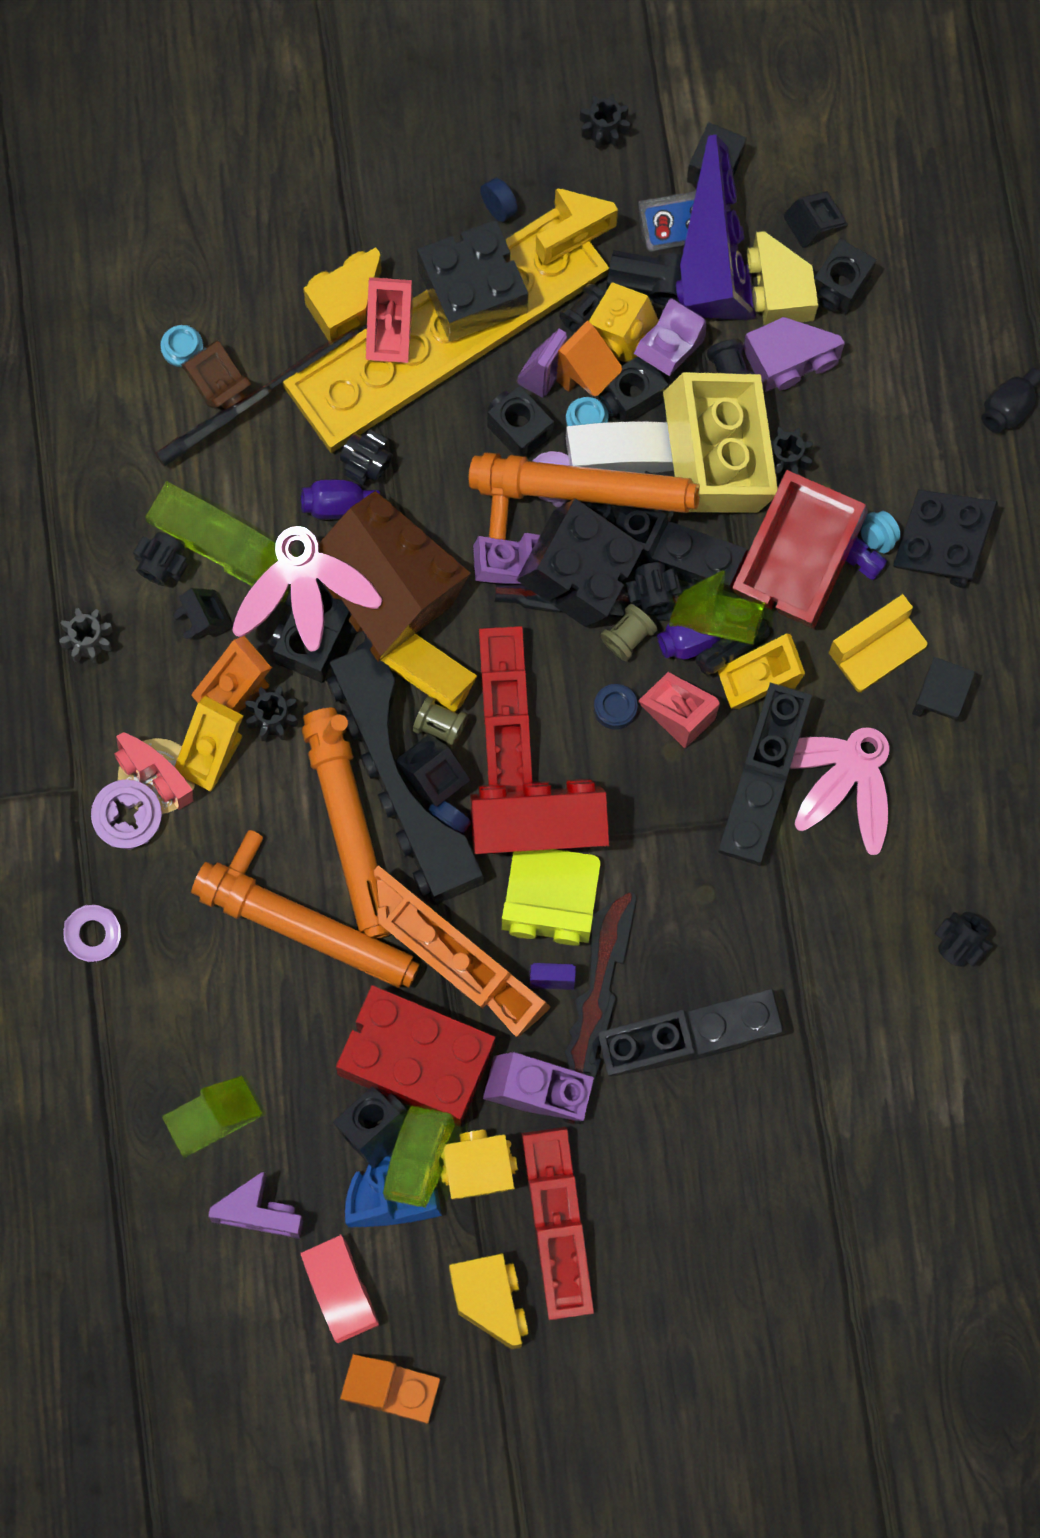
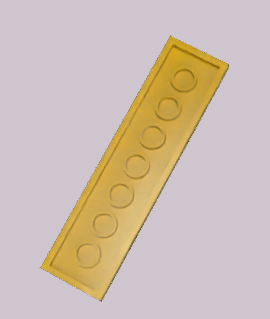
[283,208,609,453]

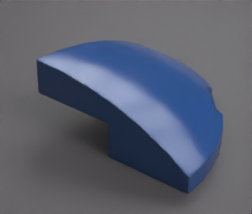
[345,1122,442,1227]

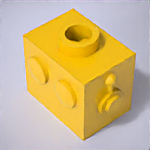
[589,282,659,363]
[440,1129,518,1200]

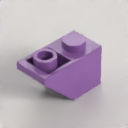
[743,317,845,392]
[483,1052,594,1121]

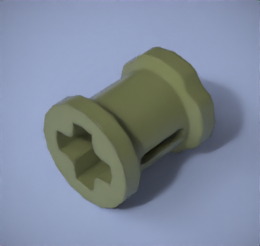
[600,604,657,661]
[413,696,468,749]

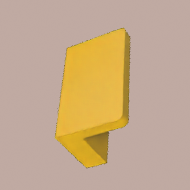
[829,594,927,692]
[381,634,477,712]

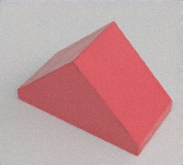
[366,277,413,363]
[638,672,720,748]

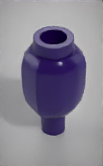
[301,479,380,520]
[657,612,737,660]

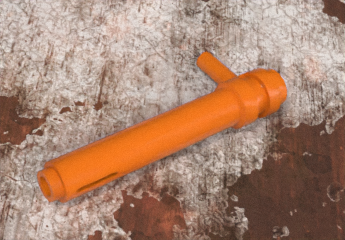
[469,452,700,540]
[301,707,391,940]
[191,830,420,988]

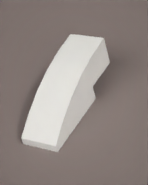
[566,422,674,473]

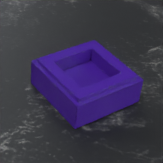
[530,963,575,990]

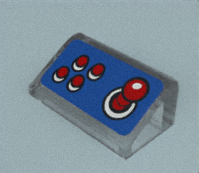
[638,191,696,251]

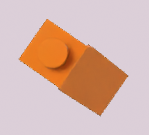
[556,320,622,397]
[191,636,272,713]
[340,1355,440,1424]

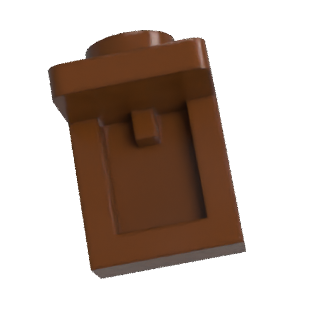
[181,340,251,409]

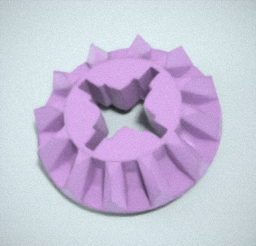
[91,779,162,850]

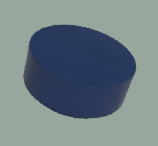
[480,178,517,222]
[594,684,637,730]
[427,801,472,835]

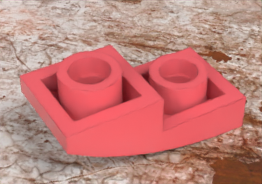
[114,732,193,810]
[300,1235,379,1344]

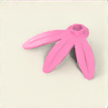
[232,526,382,652]
[790,728,889,855]

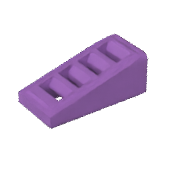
[517,329,567,398]

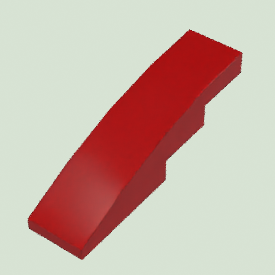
[479,626,532,792]
[522,1127,594,1320]

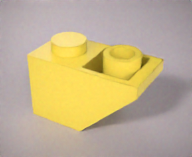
[747,231,818,326]

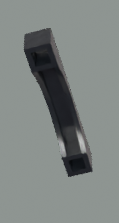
[326,644,483,906]

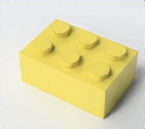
[663,373,778,513]

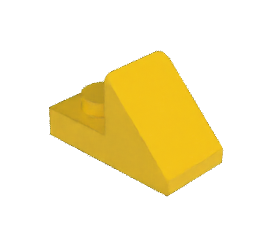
[536,189,618,265]
[718,633,805,709]
[174,696,243,792]

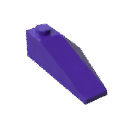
[676,134,756,320]

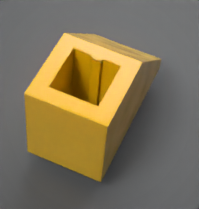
[303,247,381,341]
[449,1254,528,1349]

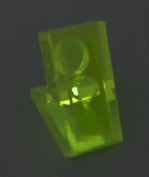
[669,570,765,644]
[162,1076,263,1158]

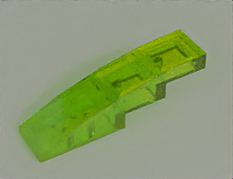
[145,481,297,602]

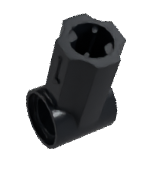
[606,250,682,306]

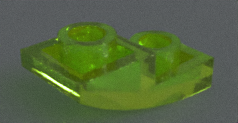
[383,1106,455,1208]

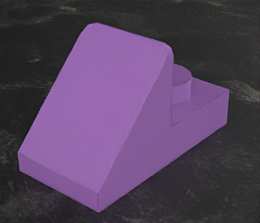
[634,299,706,376]
[208,1172,303,1239]

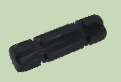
[696,616,770,675]

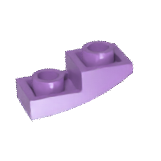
[473,533,540,584]

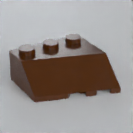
[319,491,471,662]

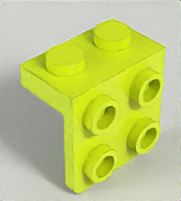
[501,849,600,946]

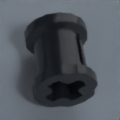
[560,283,605,334]
[707,339,753,374]

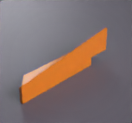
[374,865,550,1037]

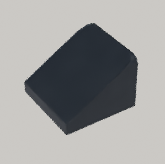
[784,191,848,248]

